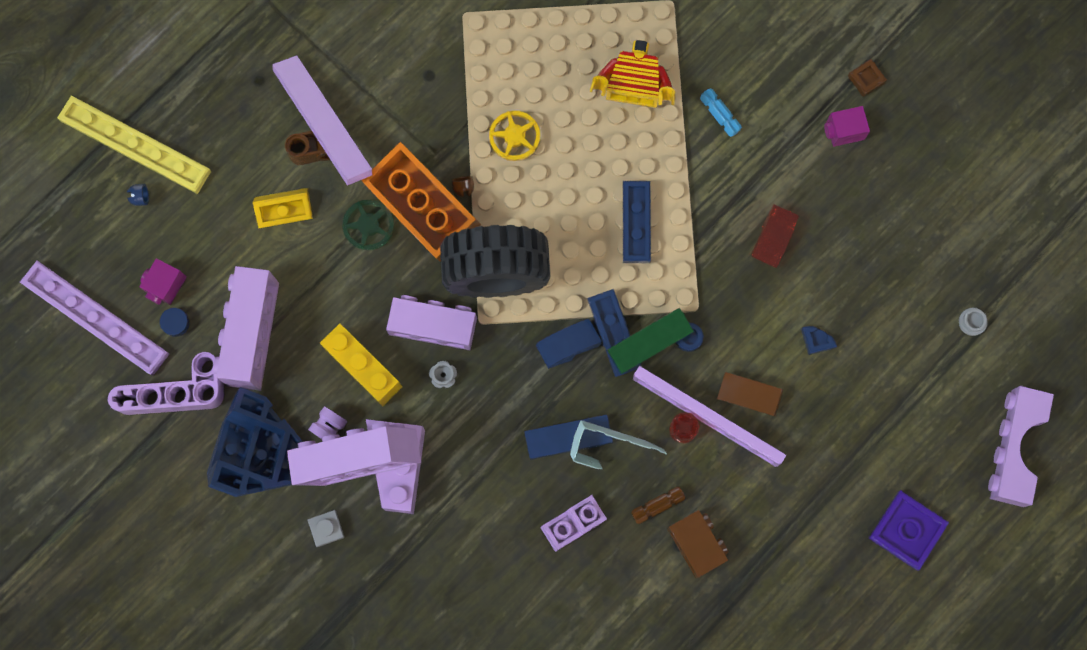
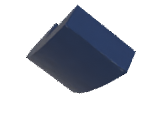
[536,319,602,369]

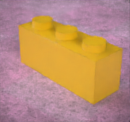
[320,324,402,407]

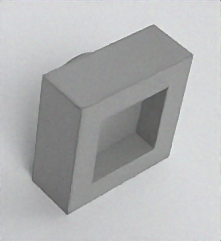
[308,510,345,547]

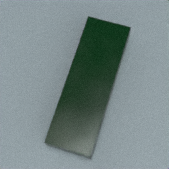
[607,307,694,374]

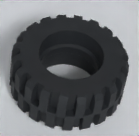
[440,225,551,298]

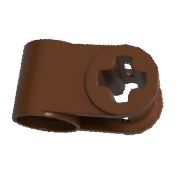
[285,131,330,165]

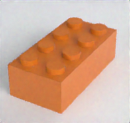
[361,142,481,262]

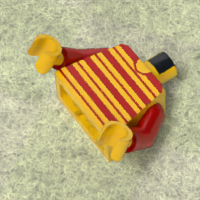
[590,40,675,108]

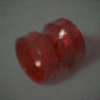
[669,412,699,444]

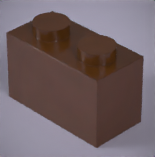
[667,510,729,578]

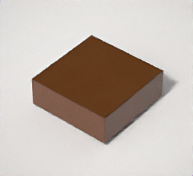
[848,59,887,97]

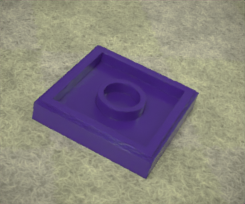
[869,490,949,571]

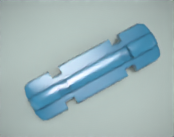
[700,88,742,137]

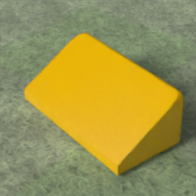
[253,188,313,228]

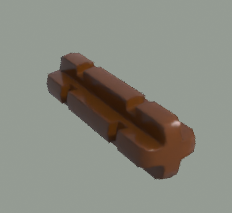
[631,486,685,524]

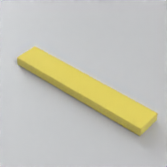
[57,96,211,194]

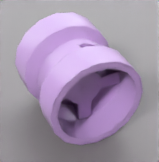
[308,406,347,439]

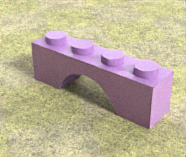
[988,386,1054,507]

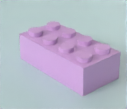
[213,266,279,391]
[287,422,421,486]

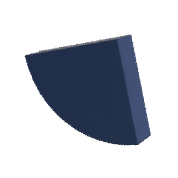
[801,326,837,355]

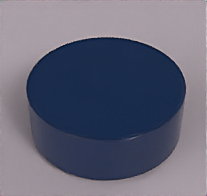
[160,308,190,337]
[676,323,704,352]

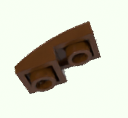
[717,372,783,416]

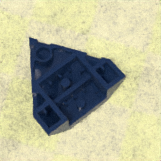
[207,387,303,497]

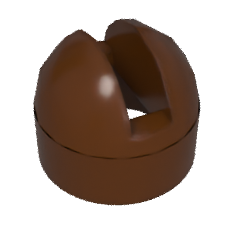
[451,176,474,197]

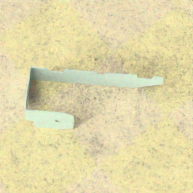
[570,420,667,469]

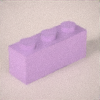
[386,295,477,350]

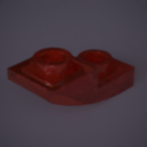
[751,204,799,268]

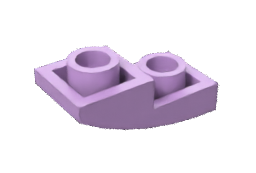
[541,495,607,552]

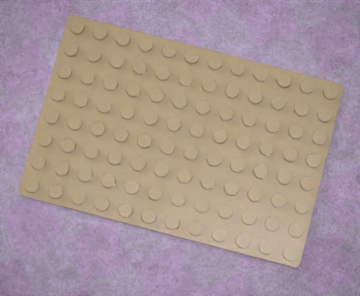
[462,0,699,325]

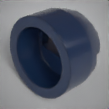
[127,184,149,206]

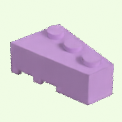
[366,419,425,514]

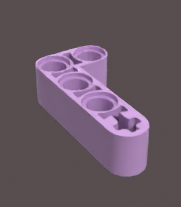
[108,352,224,415]

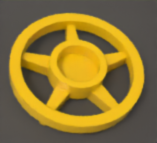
[489,111,540,161]

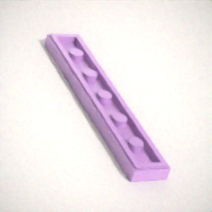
[273,56,372,186]
[20,261,169,376]
[633,366,786,467]

